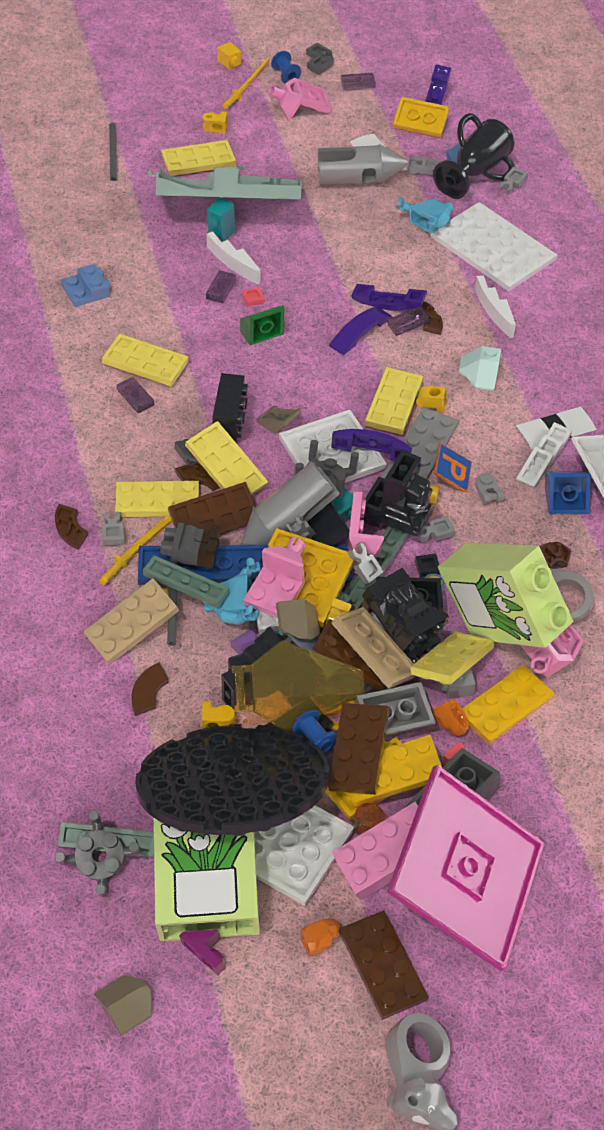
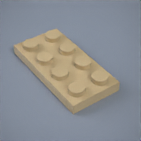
[84,578,180,665]
[332,607,416,689]

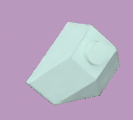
[458,346,501,391]

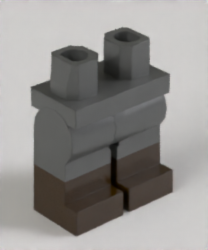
[160,523,221,568]

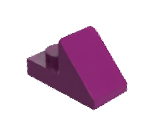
[179,929,225,976]

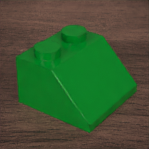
[240,305,285,346]

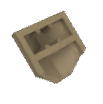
[256,406,301,434]
[276,599,320,640]
[94,975,152,1036]

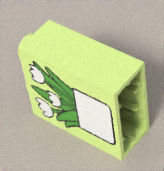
[438,543,574,648]
[154,818,260,941]

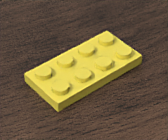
[161,140,236,176]
[102,333,188,387]
[365,367,423,435]
[185,421,268,496]
[115,481,199,517]
[411,631,494,685]

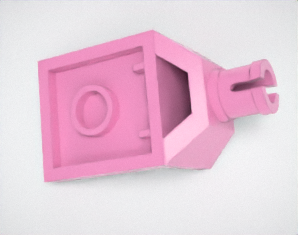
[268,78,332,119]
[347,491,384,574]
[243,537,306,618]
[520,625,584,678]

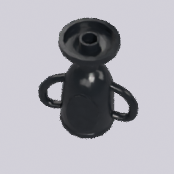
[433,113,515,199]

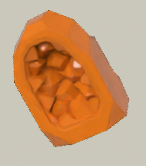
[431,699,469,736]
[300,918,341,957]

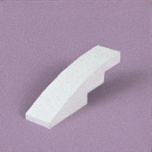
[207,232,261,284]
[475,275,516,338]
[516,422,572,488]

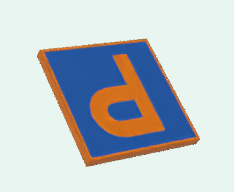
[433,443,472,492]

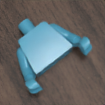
[395,197,453,233]
[203,558,260,625]

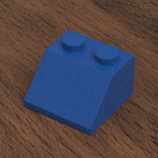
[545,471,591,514]

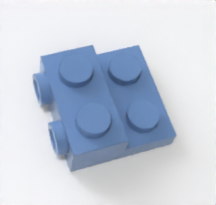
[60,264,111,307]

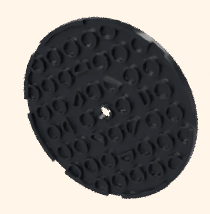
[135,724,329,836]

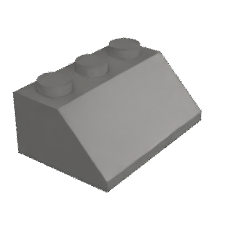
[354,682,436,736]

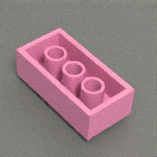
[331,802,418,900]

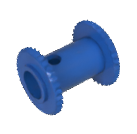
[271,51,301,83]
[293,710,337,754]

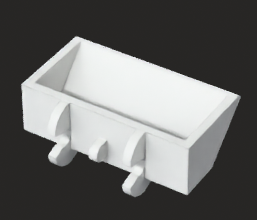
[571,435,604,498]

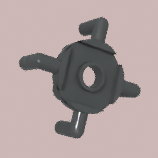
[294,440,359,498]
[55,810,141,897]

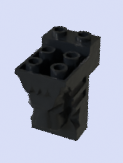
[360,450,434,537]
[362,567,449,663]
[221,626,316,714]

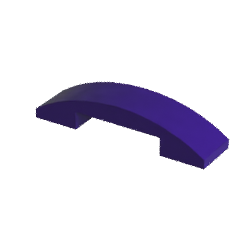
[425,64,451,105]
[351,284,427,311]
[329,307,392,355]
[331,429,412,461]

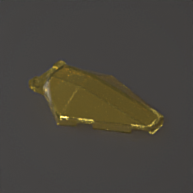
[232,640,365,731]

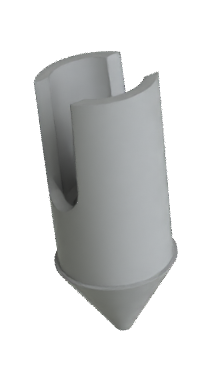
[318,144,408,185]
[241,461,340,545]

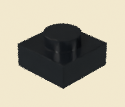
[415,554,440,578]

